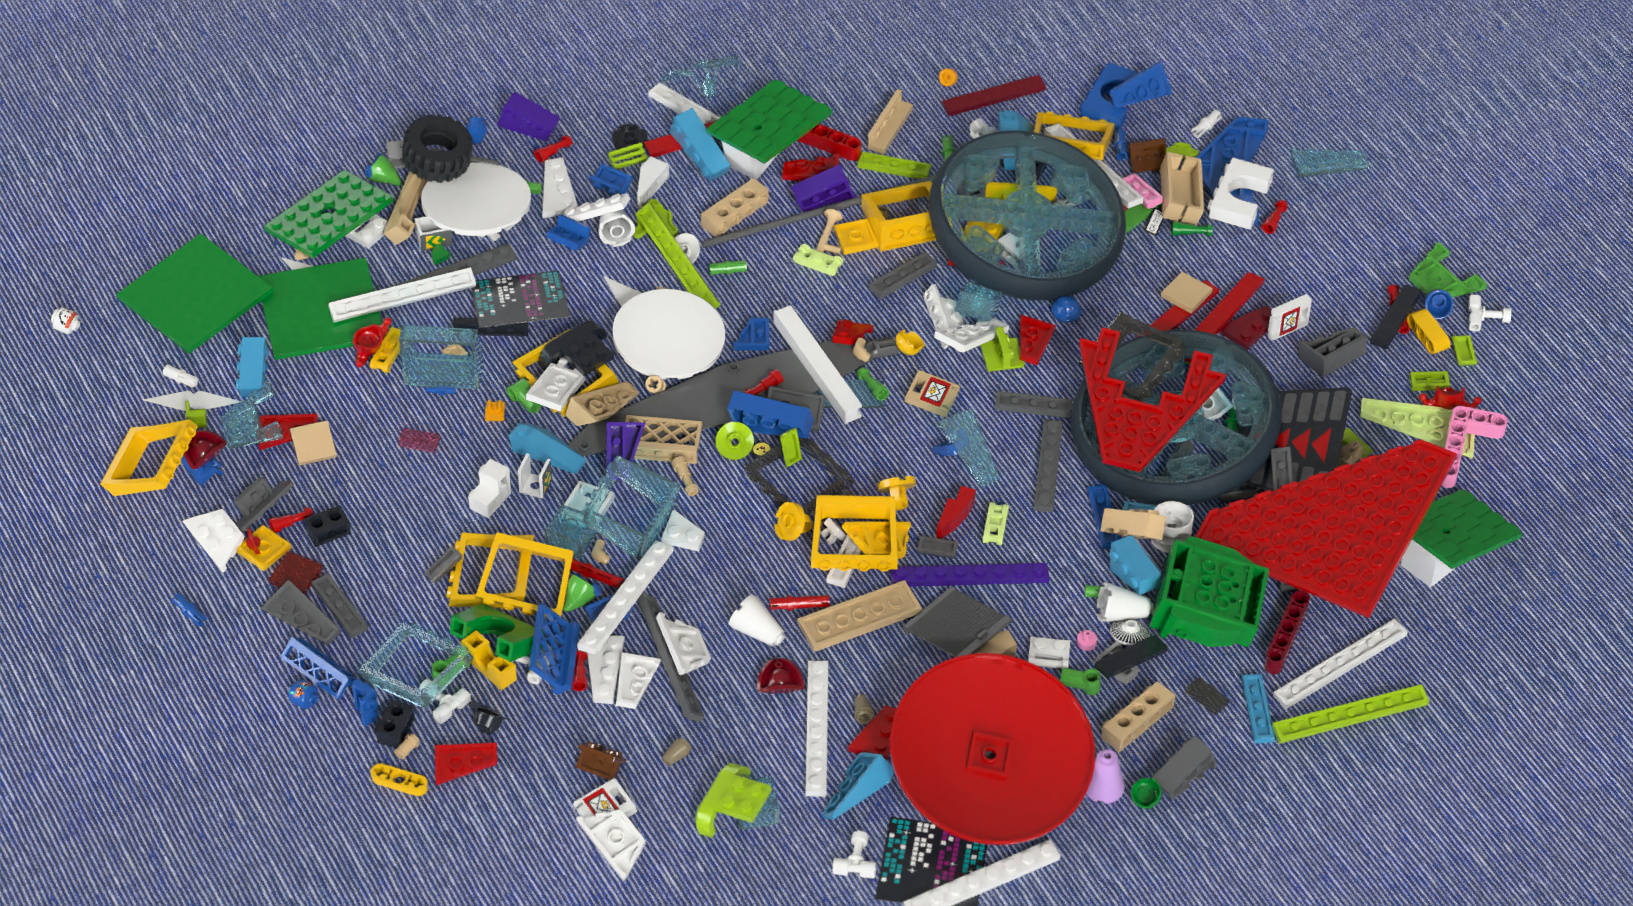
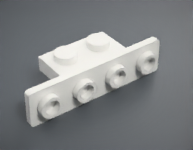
[923,284,965,348]

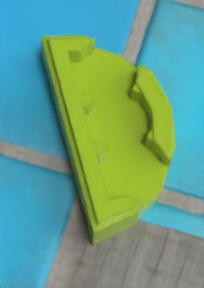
[1166,142,1199,160]

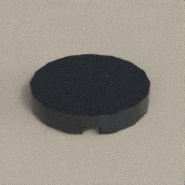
[612,124,648,153]

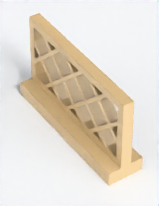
[625,415,702,464]

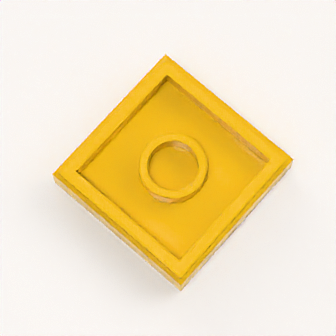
[833,218,879,255]
[236,525,291,571]

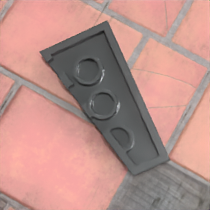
[261,580,342,645]

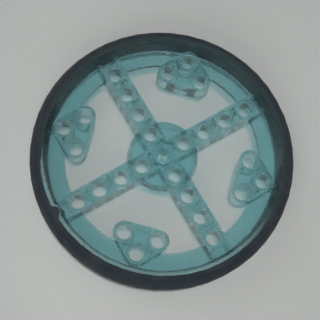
[929,131,1126,300]
[1071,330,1282,505]

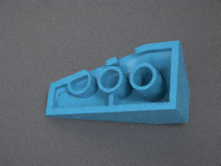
[998,110,1034,170]
[509,423,586,474]
[821,752,894,820]

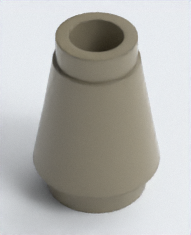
[854,694,874,724]
[661,737,692,766]

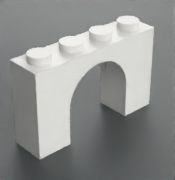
[1208,158,1274,230]

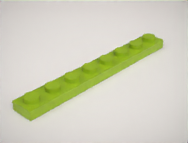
[635,202,721,309]
[1272,684,1430,744]

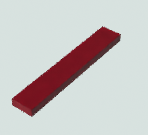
[942,75,1046,116]

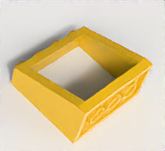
[861,181,951,252]

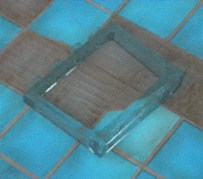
[357,622,474,709]

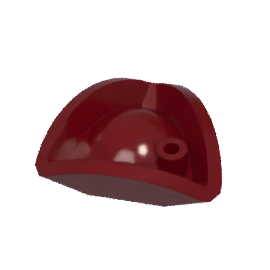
[184,430,227,469]
[757,658,805,694]

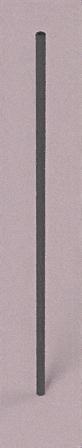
[702,156,1003,248]

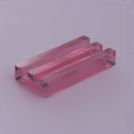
[398,428,441,453]

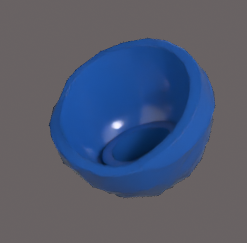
[1424,289,1453,320]
[1051,296,1081,323]

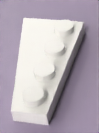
[934,318,1009,353]
[585,632,625,704]

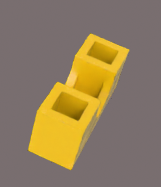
[461,630,517,691]

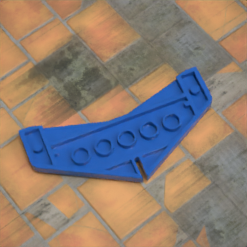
[1196,117,1269,225]

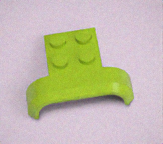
[695,763,772,838]

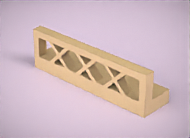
[868,89,913,154]

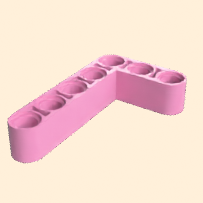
[1441,406,1508,488]

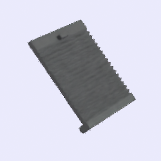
[903,586,1012,657]

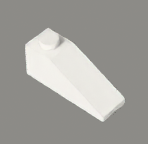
[637,156,669,209]

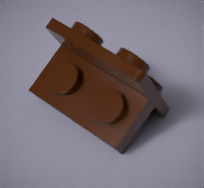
[1127,138,1166,173]
[576,741,627,780]

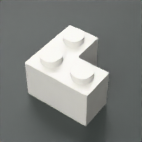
[468,459,511,518]

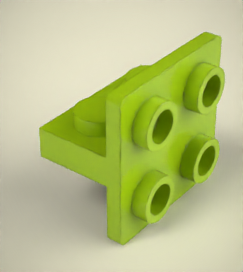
[980,327,1024,372]

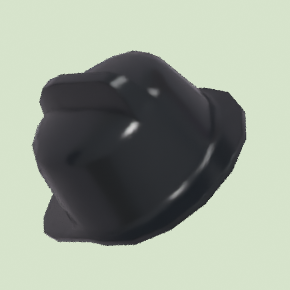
[468,702,507,735]

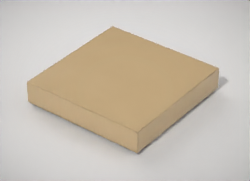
[1161,272,1213,314]
[290,420,337,466]

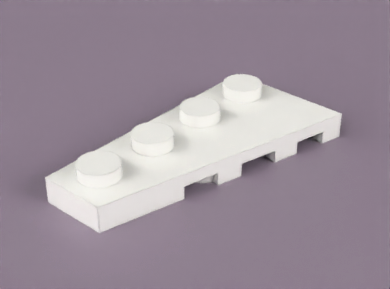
[542,157,578,218]

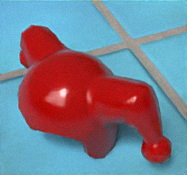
[353,317,392,368]
[1419,386,1482,410]

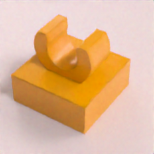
[485,400,505,421]

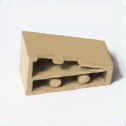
[1100,508,1166,540]

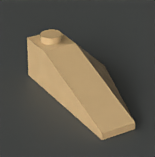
[565,381,639,426]

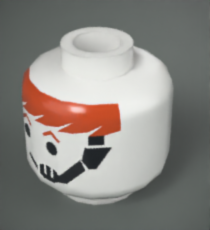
[51,307,80,334]

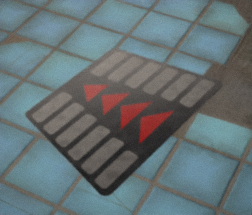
[1232,387,1352,491]

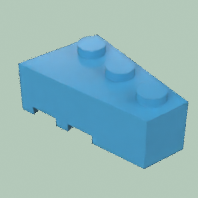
[236,337,269,397]
[1109,535,1161,595]

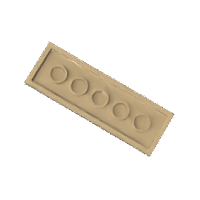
[797,580,922,652]

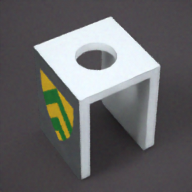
[415,216,452,252]
[518,453,552,498]

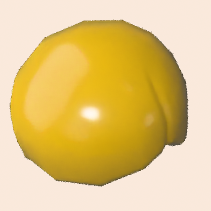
[895,329,925,356]

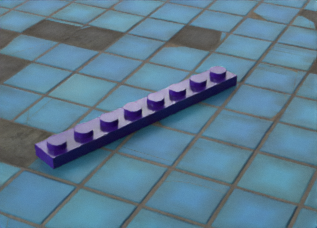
[891,563,1049,587]

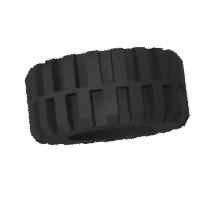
[402,115,473,183]

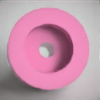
[1077,630,1097,651]

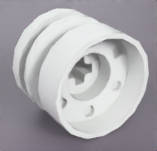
[1151,501,1194,553]

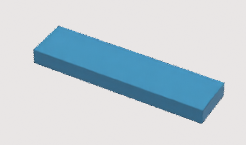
[1241,674,1275,744]

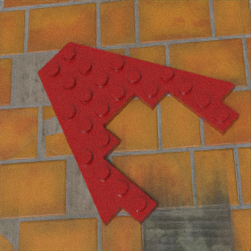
[1079,327,1226,472]

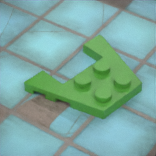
[1409,242,1487,297]

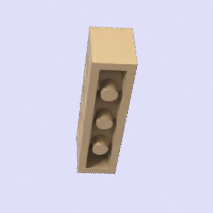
[701,178,768,237]
[1101,681,1175,752]

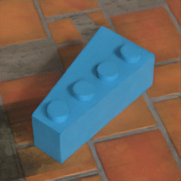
[669,108,731,182]

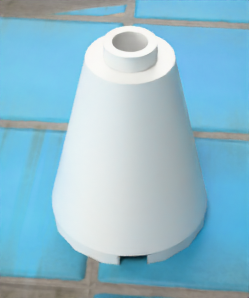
[599,209,635,247]
[1097,582,1154,622]
[729,594,785,647]

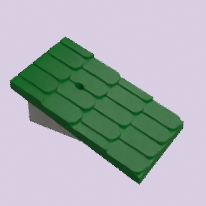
[706,80,833,180]
[1401,489,1523,588]

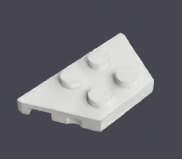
[182,509,245,572]
[656,612,711,675]
[576,810,646,881]

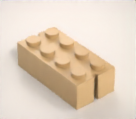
[1160,152,1204,225]

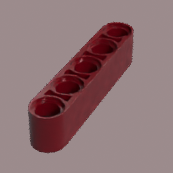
[1265,591,1310,675]

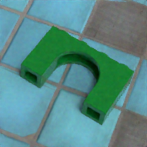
[450,603,544,662]

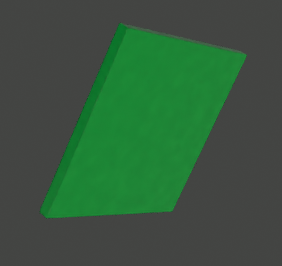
[116,234,274,354]
[258,258,385,360]

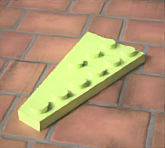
[1360,398,1475,459]

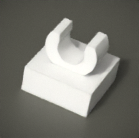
[821,518,847,544]

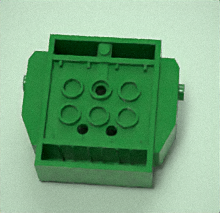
[1149,537,1269,648]

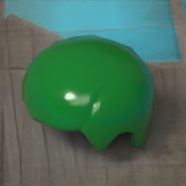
[1130,778,1162,809]

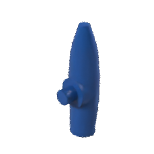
[426,386,456,396]

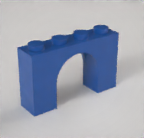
[1079,62,1140,131]

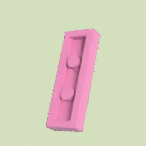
[1122,173,1163,209]

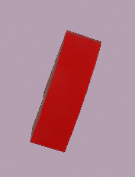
[936,486,976,539]

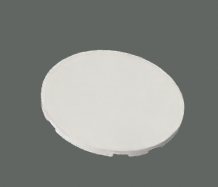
[421,163,531,236]
[613,289,725,379]

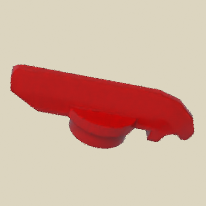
[246,528,261,555]

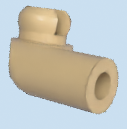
[853,338,870,362]
[591,539,610,565]

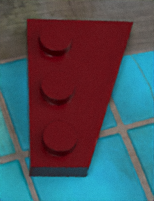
[1219,305,1272,350]

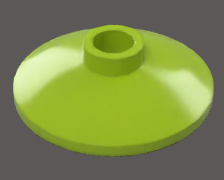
[716,422,754,460]

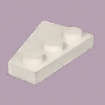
[616,652,661,709]

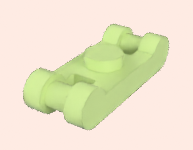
[793,244,844,276]
[983,502,1009,545]

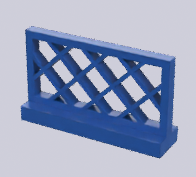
[529,603,580,695]

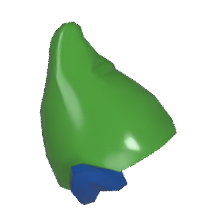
[365,153,401,187]
[563,574,601,612]

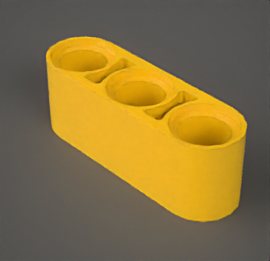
[1407,308,1450,355]

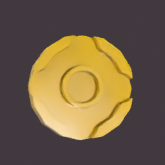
[877,476,916,511]
[775,502,813,541]

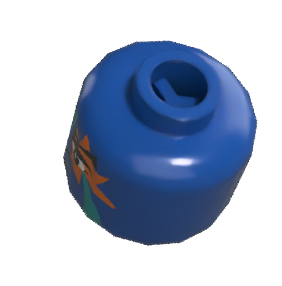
[288,679,319,709]

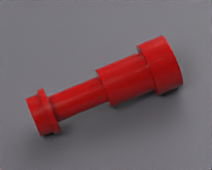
[534,135,573,163]
[1261,200,1288,234]
[743,369,784,396]
[268,507,313,533]
[572,649,588,691]

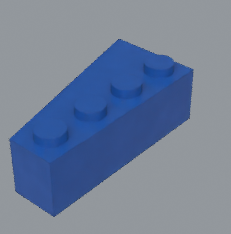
[727,390,814,438]

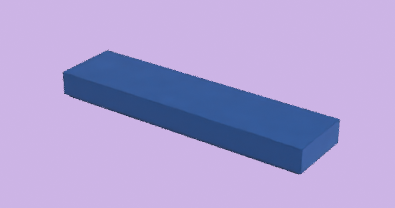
[1087,485,1121,550]

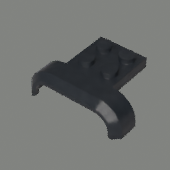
[538,321,614,377]

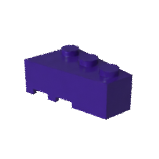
[496,91,560,142]
[791,164,855,212]
[606,422,646,482]

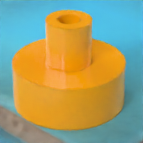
[939,68,958,86]

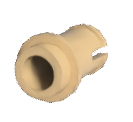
[394,734,420,760]

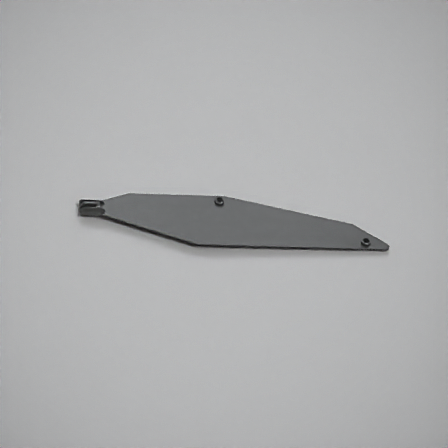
[568,336,899,457]

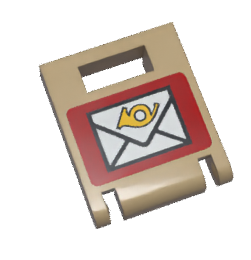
[904,370,960,417]

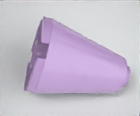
[1086,749,1125,804]

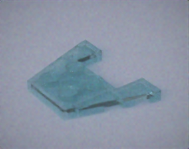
[221,380,284,449]

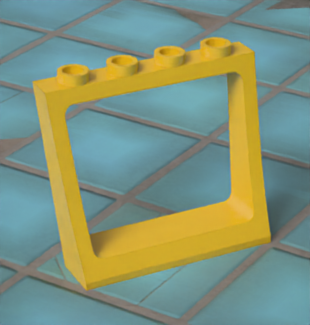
[1034,111,1115,161]
[512,329,619,417]
[100,419,198,496]
[811,495,898,572]
[476,532,574,620]
[446,533,534,608]

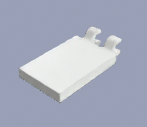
[526,357,585,412]

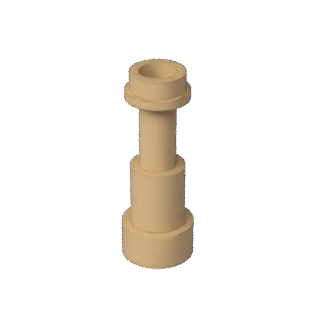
[671,456,699,496]

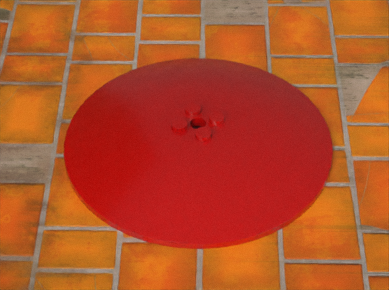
[890,653,1095,845]

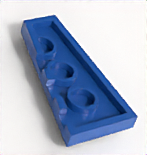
[1110,62,1173,107]

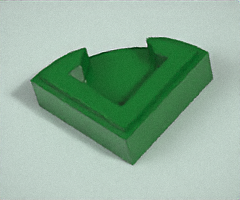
[432,243,450,266]

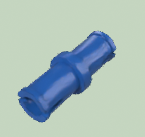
[1114,129,1128,161]
[171,592,207,627]

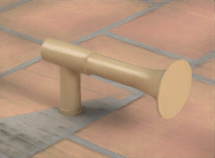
[816,209,843,255]

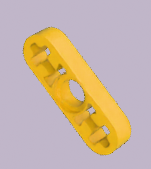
[371,764,428,796]

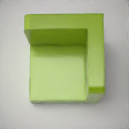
[185,400,207,429]

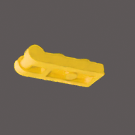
[370,327,409,373]

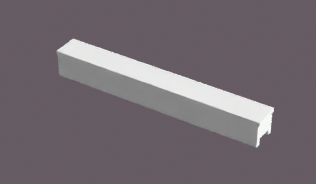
[774,305,862,424]

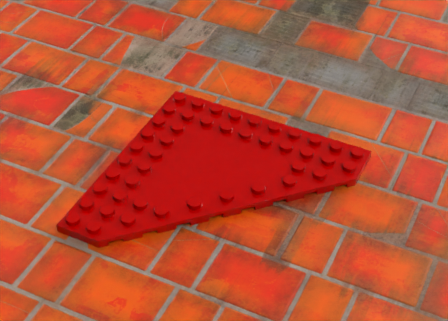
[1195,439,1457,618]

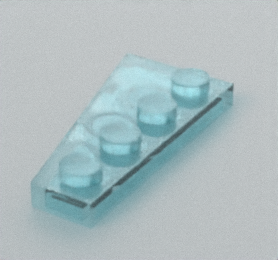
[1290,148,1369,177]
[937,408,1000,487]

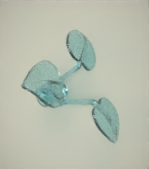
[662,56,741,98]

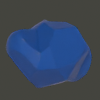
[466,117,488,144]

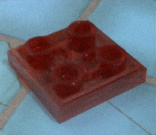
[269,552,323,595]

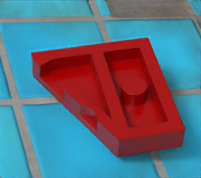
[832,320,874,345]

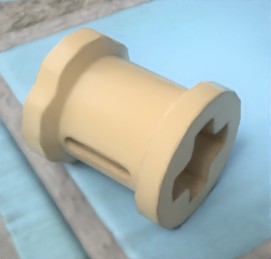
[645,375,667,394]

